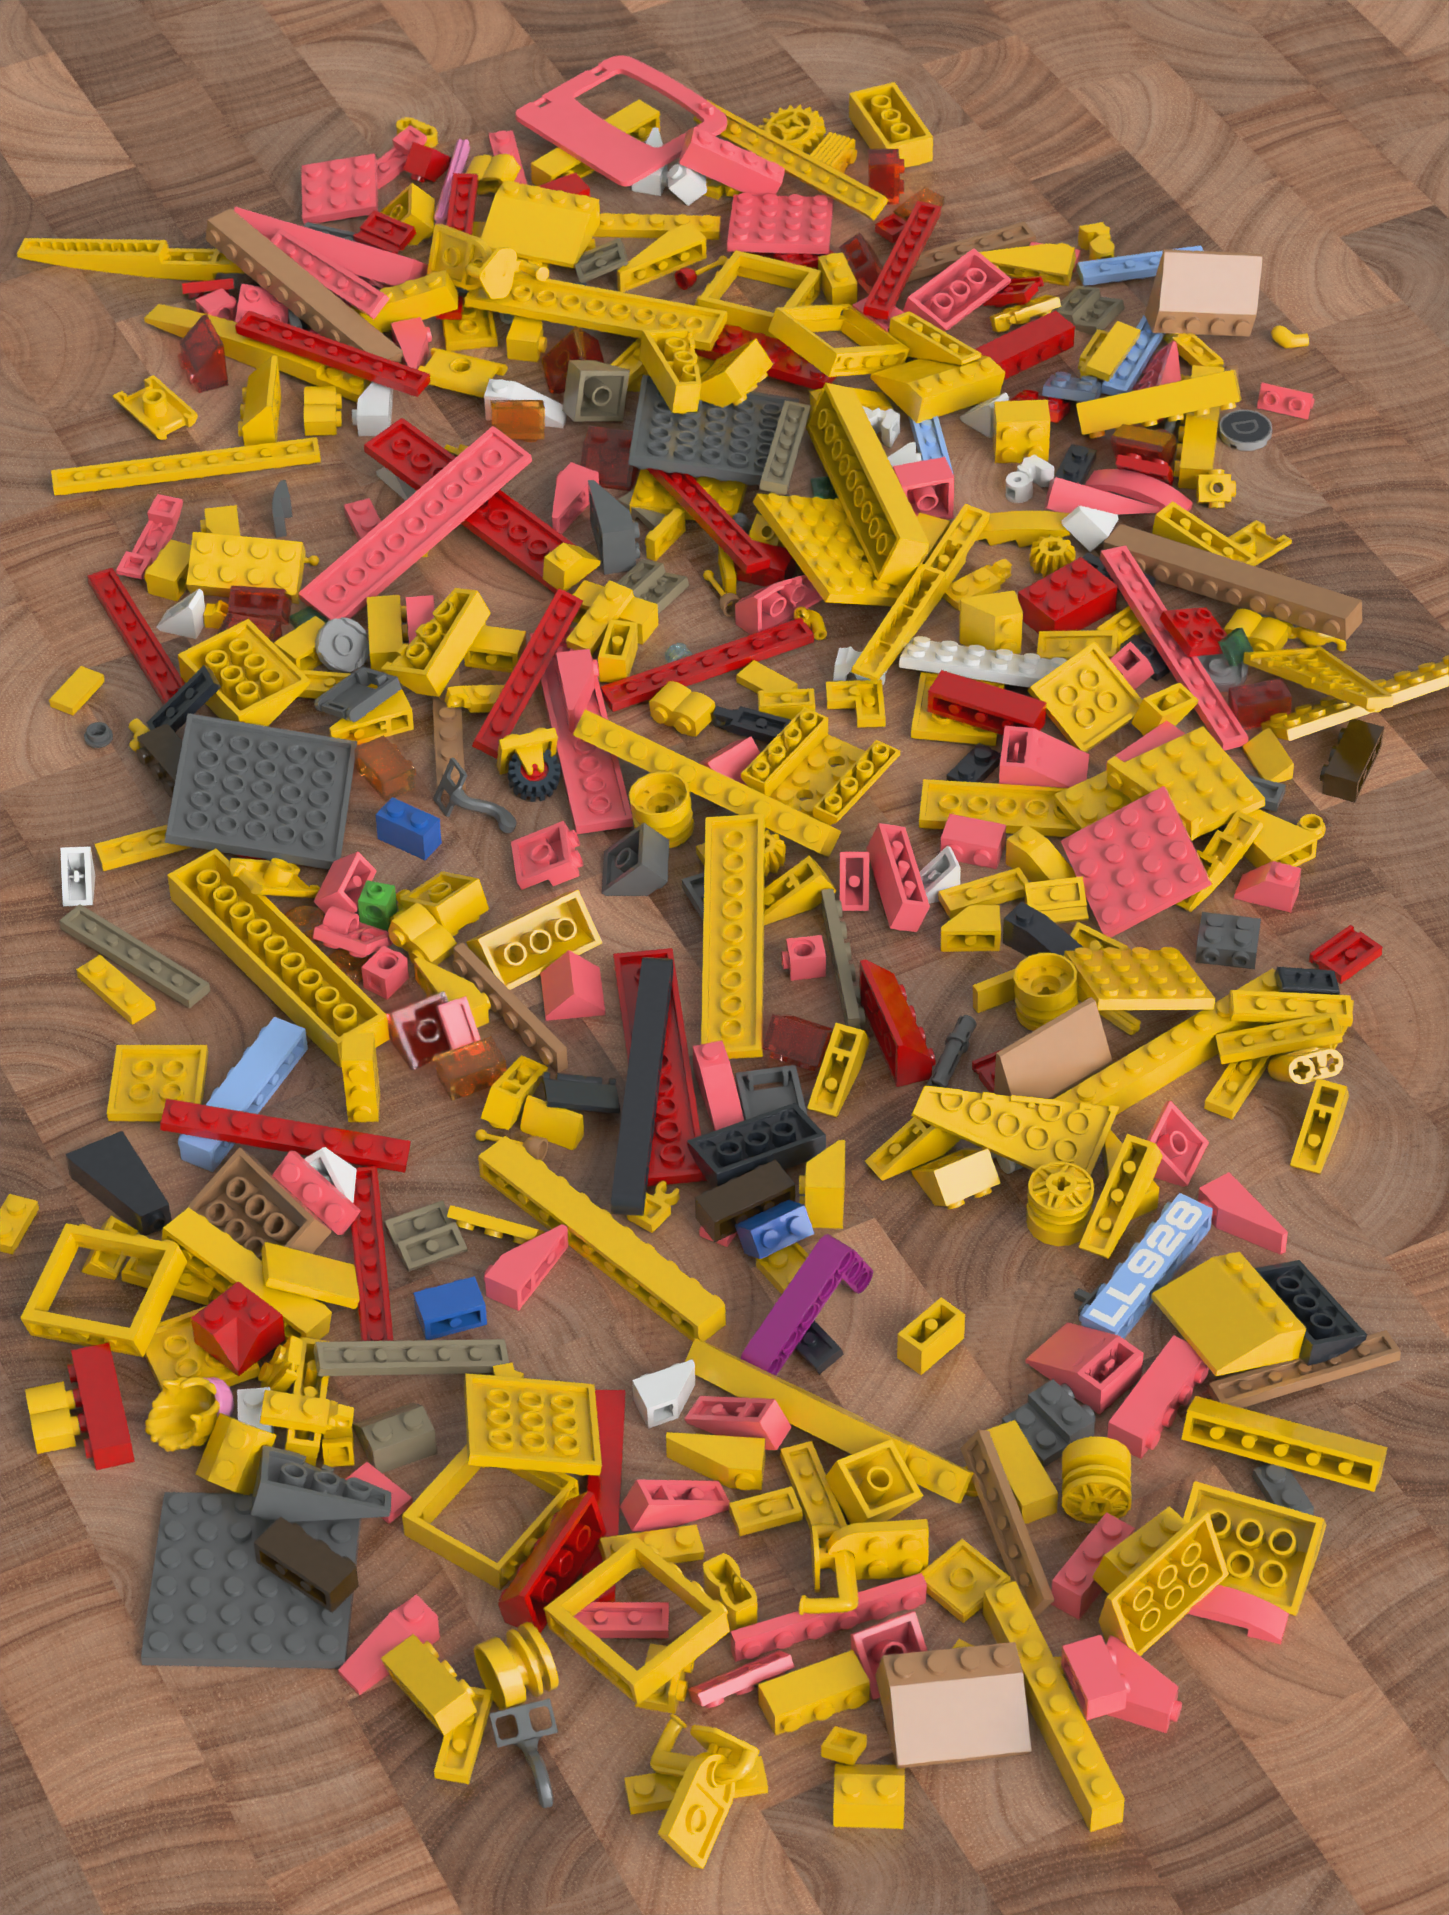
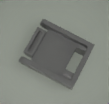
[314,666,402,722]
[735,1065,807,1120]

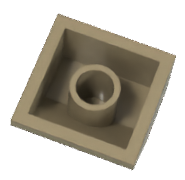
[562,360,630,421]
[352,1402,437,1473]

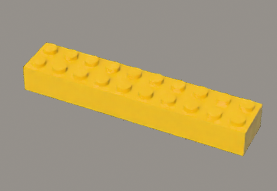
[806,383,929,587]
[167,848,390,1068]

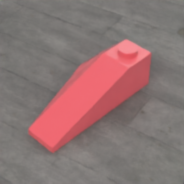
[1133,340,1181,423]
[1044,477,1160,515]
[735,575,823,635]

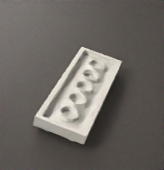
[899,636,1068,688]

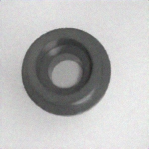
[84,722,113,748]

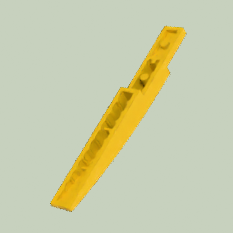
[17,238,244,281]
[144,304,372,402]
[851,504,990,682]
[685,1338,974,1503]

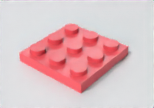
[302,153,378,225]

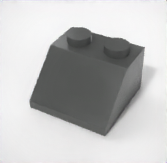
[602,823,669,896]

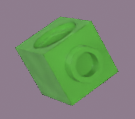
[358,880,397,931]

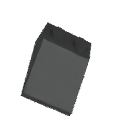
[588,480,640,575]

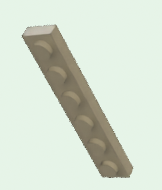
[759,400,811,495]
[821,889,865,1029]
[59,904,210,1008]
[313,1339,509,1376]

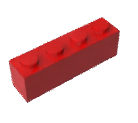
[975,310,1075,380]
[927,670,1047,735]
[67,1342,135,1470]

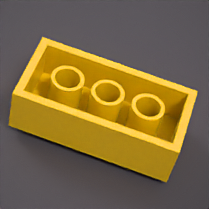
[849,82,933,172]
[186,532,306,604]

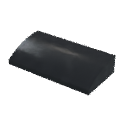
[687,1103,826,1189]
[1254,1260,1367,1366]

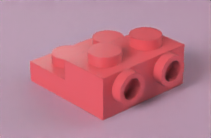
[511,821,583,890]

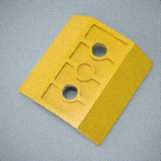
[741,707,900,825]

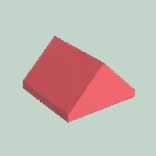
[699,736,760,786]
[540,950,605,1021]
[1147,1100,1209,1187]
[851,1611,927,1700]

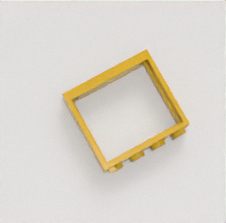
[695,250,822,339]
[768,304,909,377]
[20,1223,187,1357]
[402,1444,579,1590]
[544,1536,730,1705]

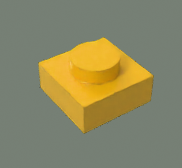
[821,1726,867,1766]

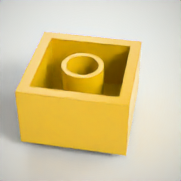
[993,400,1050,463]

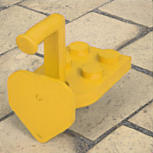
[427,224,549,299]
[799,1519,929,1615]
[650,1714,760,1869]

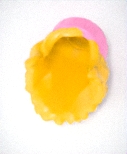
[145,1377,234,1452]

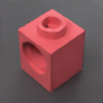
[195,288,238,322]
[781,935,826,981]
[361,946,409,1000]

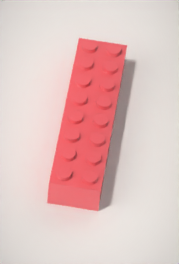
[234,207,428,289]

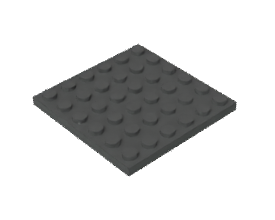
[628,375,799,489]
[165,713,357,869]
[141,1492,361,1669]

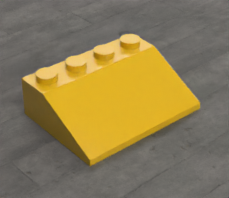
[481,180,600,268]
[870,355,1005,424]
[178,619,310,727]
[1151,1252,1306,1376]
[1183,1481,1326,1616]
[1098,1509,1229,1656]

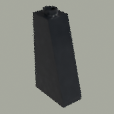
[66,1131,172,1236]

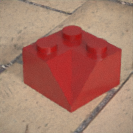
[191,1281,286,1377]

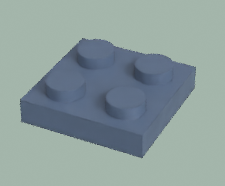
[1042,372,1103,402]

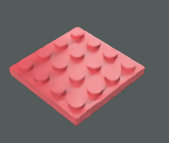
[727,193,834,254]
[1061,786,1212,938]

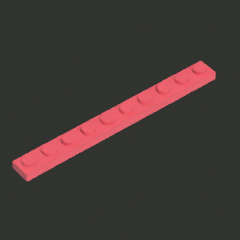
[1099,545,1249,751]

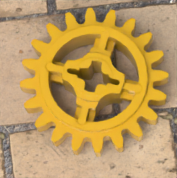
[758,105,826,154]

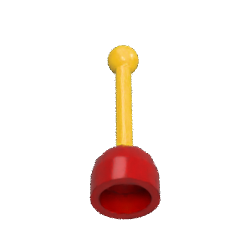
[675,256,728,290]

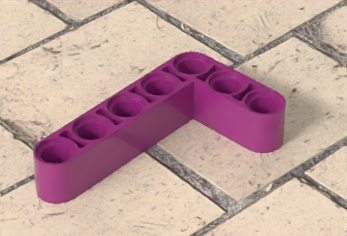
[740,1234,873,1376]

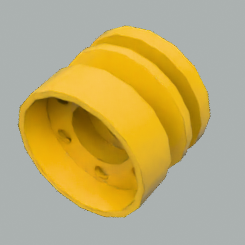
[629,771,695,848]
[1014,953,1078,1031]
[1026,1161,1094,1246]
[1062,1436,1132,1524]
[474,1622,559,1711]

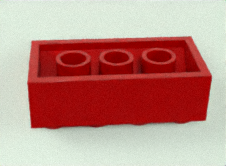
[859,959,936,1087]
[498,1491,607,1633]

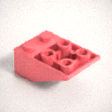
[999,726,1089,788]
[1025,1322,1144,1415]

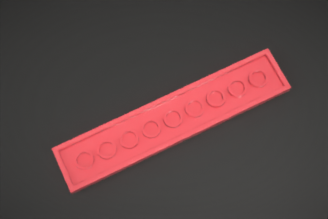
[298,426,532,622]
[530,627,633,834]

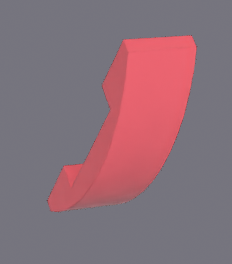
[377,125,427,189]
[1084,469,1193,513]
[116,494,183,579]
[1180,1585,1288,1644]

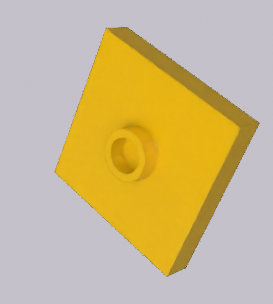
[919,1538,1011,1623]

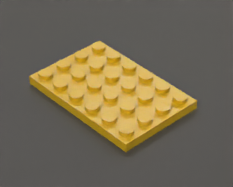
[753,493,905,606]
[1054,726,1265,838]

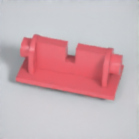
[1257,382,1315,420]

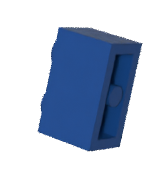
[375,797,442,860]
[735,1200,814,1259]
[413,1276,487,1340]

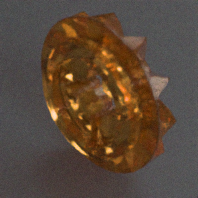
[285,906,325,942]
[328,949,370,985]

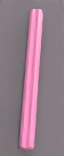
[434,139,470,225]

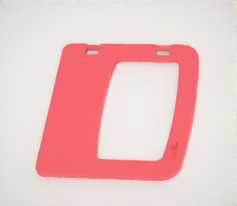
[515,56,727,186]

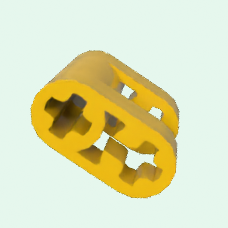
[1268,1047,1343,1084]

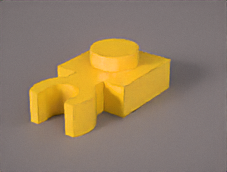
[627,1181,680,1233]

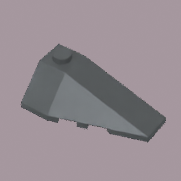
[251,1445,391,1522]

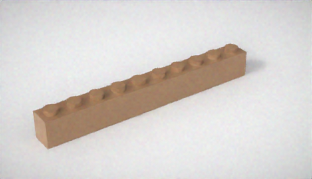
[206,208,403,364]
[1103,524,1362,641]

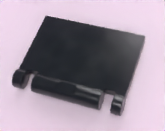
[542,1072,620,1114]

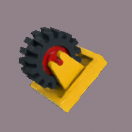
[497,727,560,802]

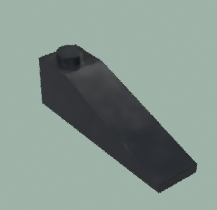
[1003,902,1084,957]

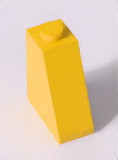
[1228,809,1318,868]

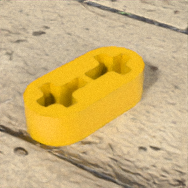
[396,117,438,148]

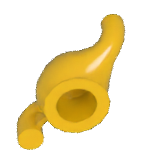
[1283,621,1346,651]

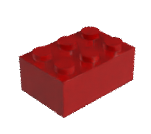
[1018,557,1117,634]

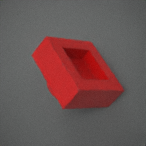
[875,213,906,243]

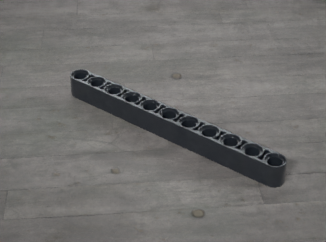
[611,957,673,1216]

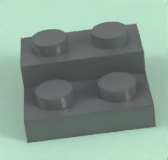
[1195,912,1261,969]
[1002,1379,1095,1468]

